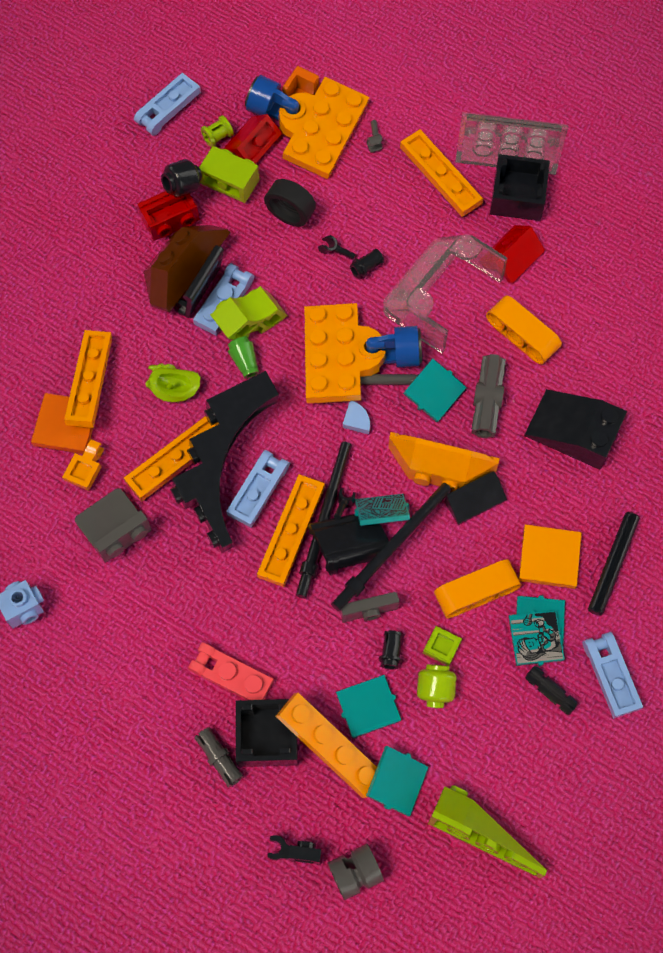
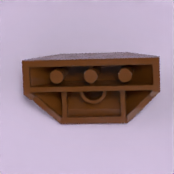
[144,225,230,312]

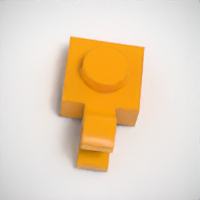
[62,439,104,491]

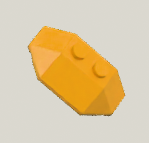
[388,432,500,492]

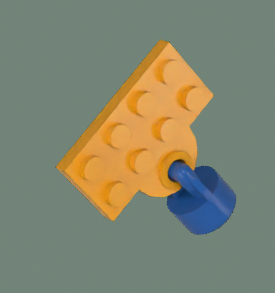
[245,75,370,179]
[304,303,422,404]

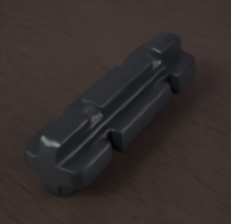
[525,666,578,715]

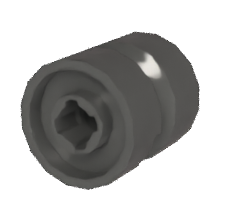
[328,844,384,901]

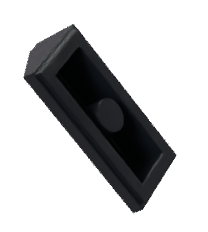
[444,471,507,525]

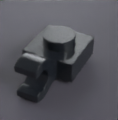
[267,835,322,865]

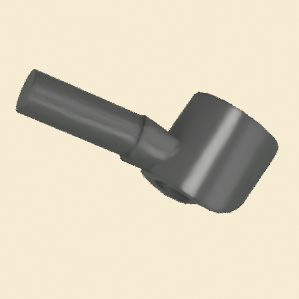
[366,120,382,153]

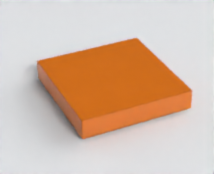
[31,393,99,454]

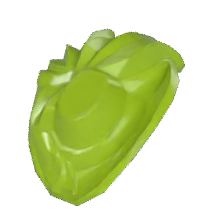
[145,363,200,402]

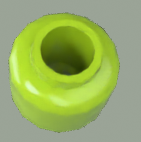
[417,664,457,708]

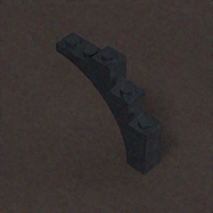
[170,371,279,553]

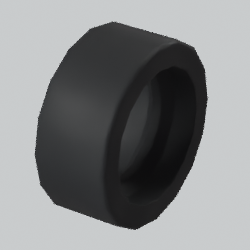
[264,179,316,227]

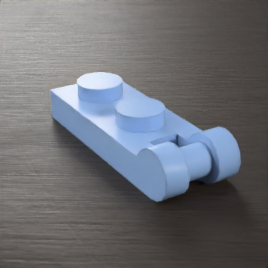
[134,73,201,136]
[193,263,254,336]
[226,450,290,528]
[582,632,643,719]

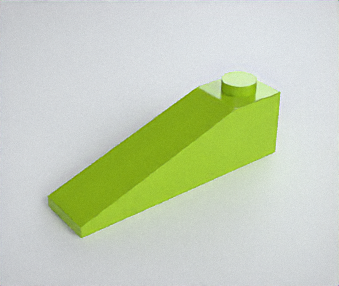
[428,785,547,879]

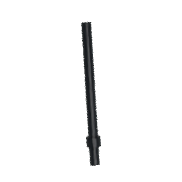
[296,441,352,599]
[331,483,451,612]

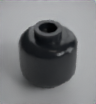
[161,159,202,198]

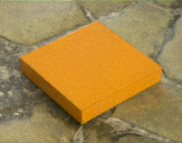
[518,524,581,589]

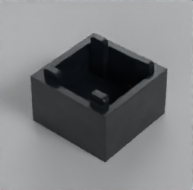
[490,154,550,221]
[236,699,298,767]

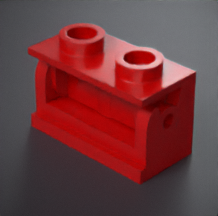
[137,191,200,241]

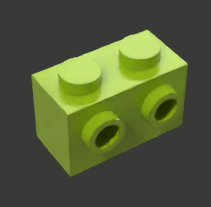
[199,146,259,203]

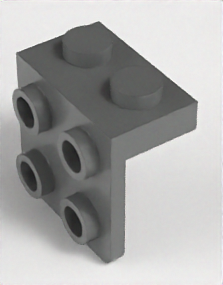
[75,488,152,563]

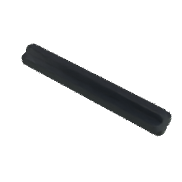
[588,512,640,616]

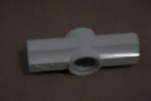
[471,354,506,439]

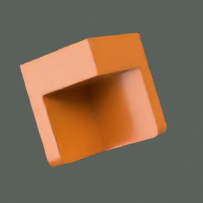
[282,66,319,96]

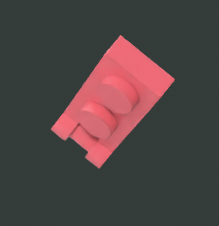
[187,642,274,700]

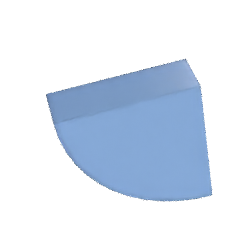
[343,401,370,434]

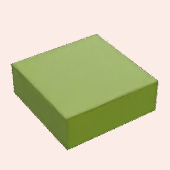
[423,626,462,666]

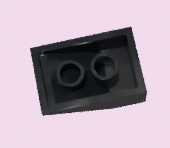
[524,389,627,470]

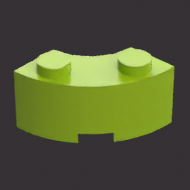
[210,286,288,340]

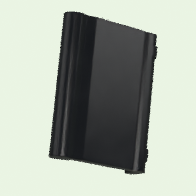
[175,245,224,318]
[308,514,389,576]

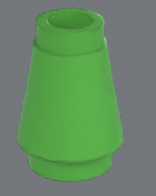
[228,336,259,379]

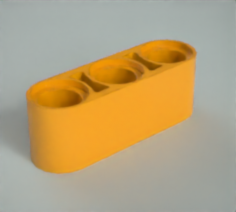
[486,295,562,364]
[434,559,521,619]

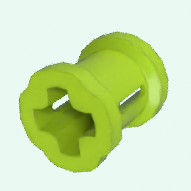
[200,115,234,148]

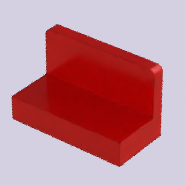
[223,114,282,164]
[482,225,545,283]

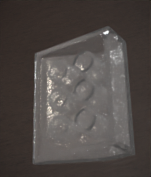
[455,112,568,175]

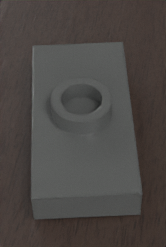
[340,592,399,623]

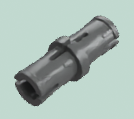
[194,727,244,788]

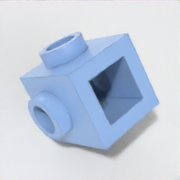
[0,580,44,628]

